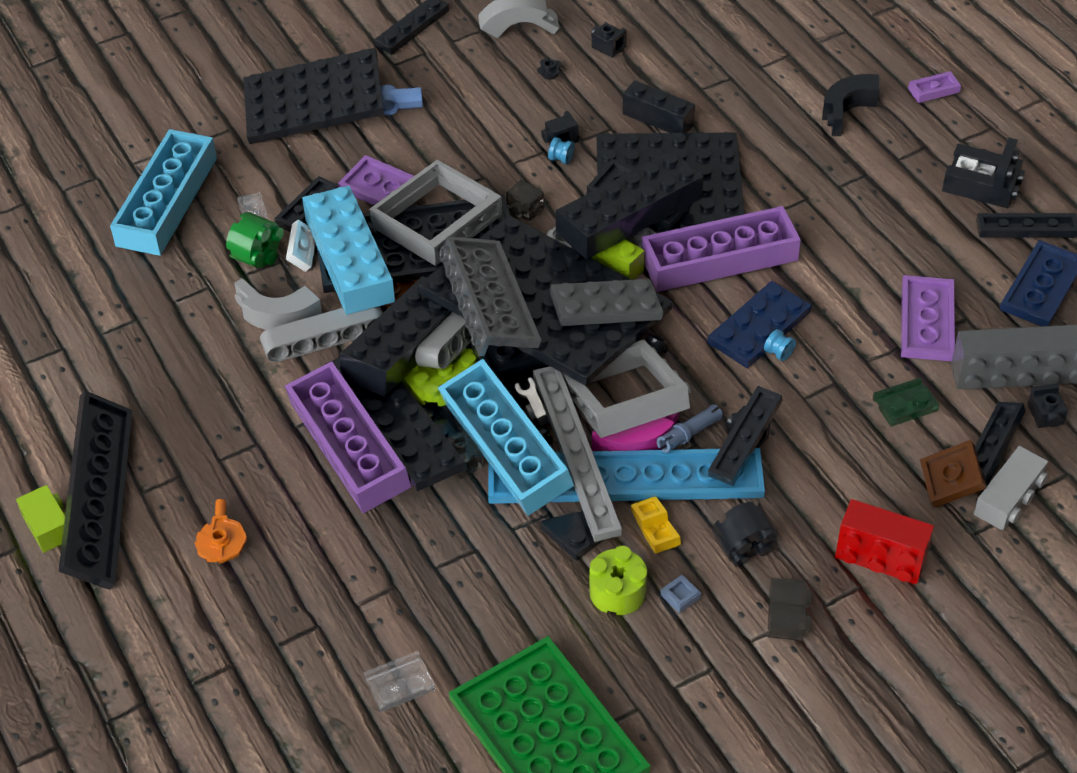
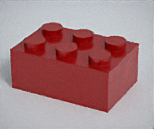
[835,499,934,585]

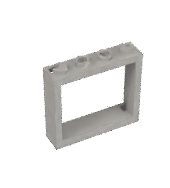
[370,160,502,266]
[562,339,691,438]

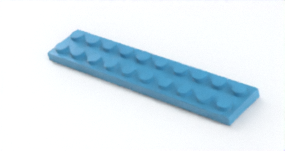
[488,448,765,504]

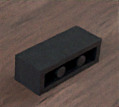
[623,80,695,133]

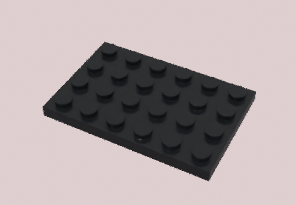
[243,48,385,144]

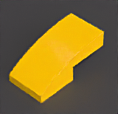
[631,497,681,554]

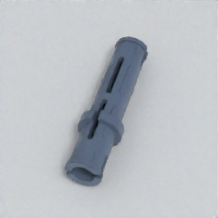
[657,404,723,453]

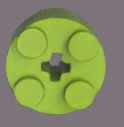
[589,546,647,615]

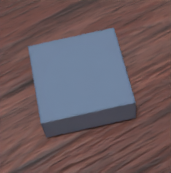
[660,575,701,614]

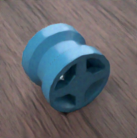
[548,137,574,165]
[764,329,796,362]

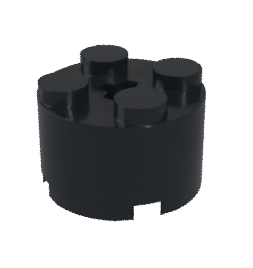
[712,501,778,567]

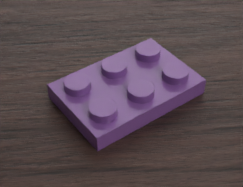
[338,155,414,205]

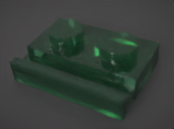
[872,378,939,427]

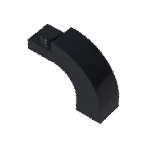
[822,74,880,137]

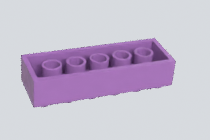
[642,206,801,292]
[285,361,411,513]

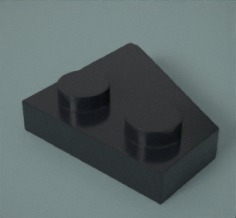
[540,511,604,561]

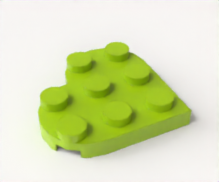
[402,348,478,406]

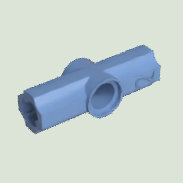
[381,85,423,115]

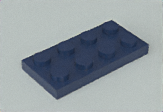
[999,240,1077,327]
[707,280,812,369]

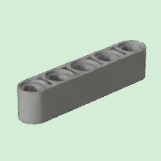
[260,306,383,362]
[415,312,472,369]

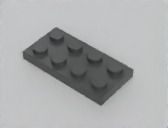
[550,279,663,326]

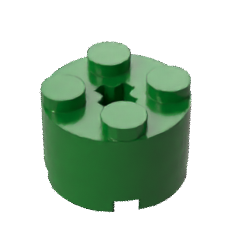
[226,212,284,268]

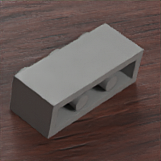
[974,446,1049,531]

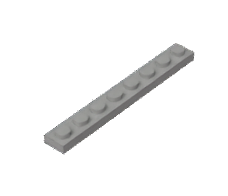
[533,367,622,542]

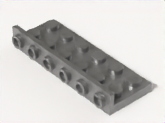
[439,236,541,356]

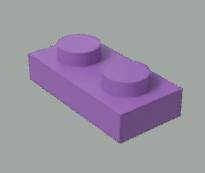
[908,71,961,103]

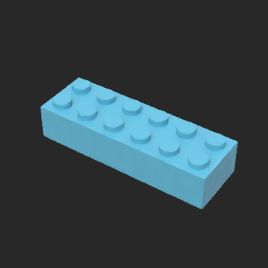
[110,129,217,256]
[302,185,395,315]
[438,359,574,516]

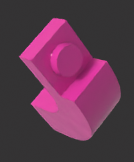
[592,412,679,451]

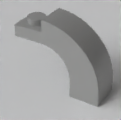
[478,0,559,38]
[234,278,322,330]

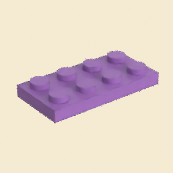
[901,275,955,361]

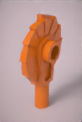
[194,499,247,564]

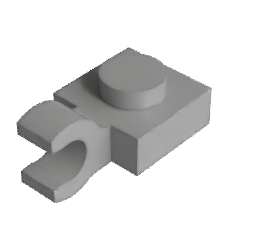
[515,377,550,426]

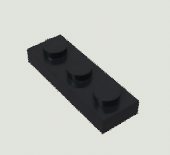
[274,176,338,233]

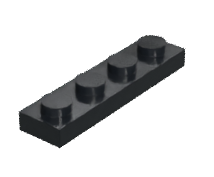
[374,0,449,55]
[976,213,1077,238]
[708,386,783,486]
[975,402,1026,486]

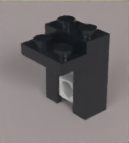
[942,138,1025,209]

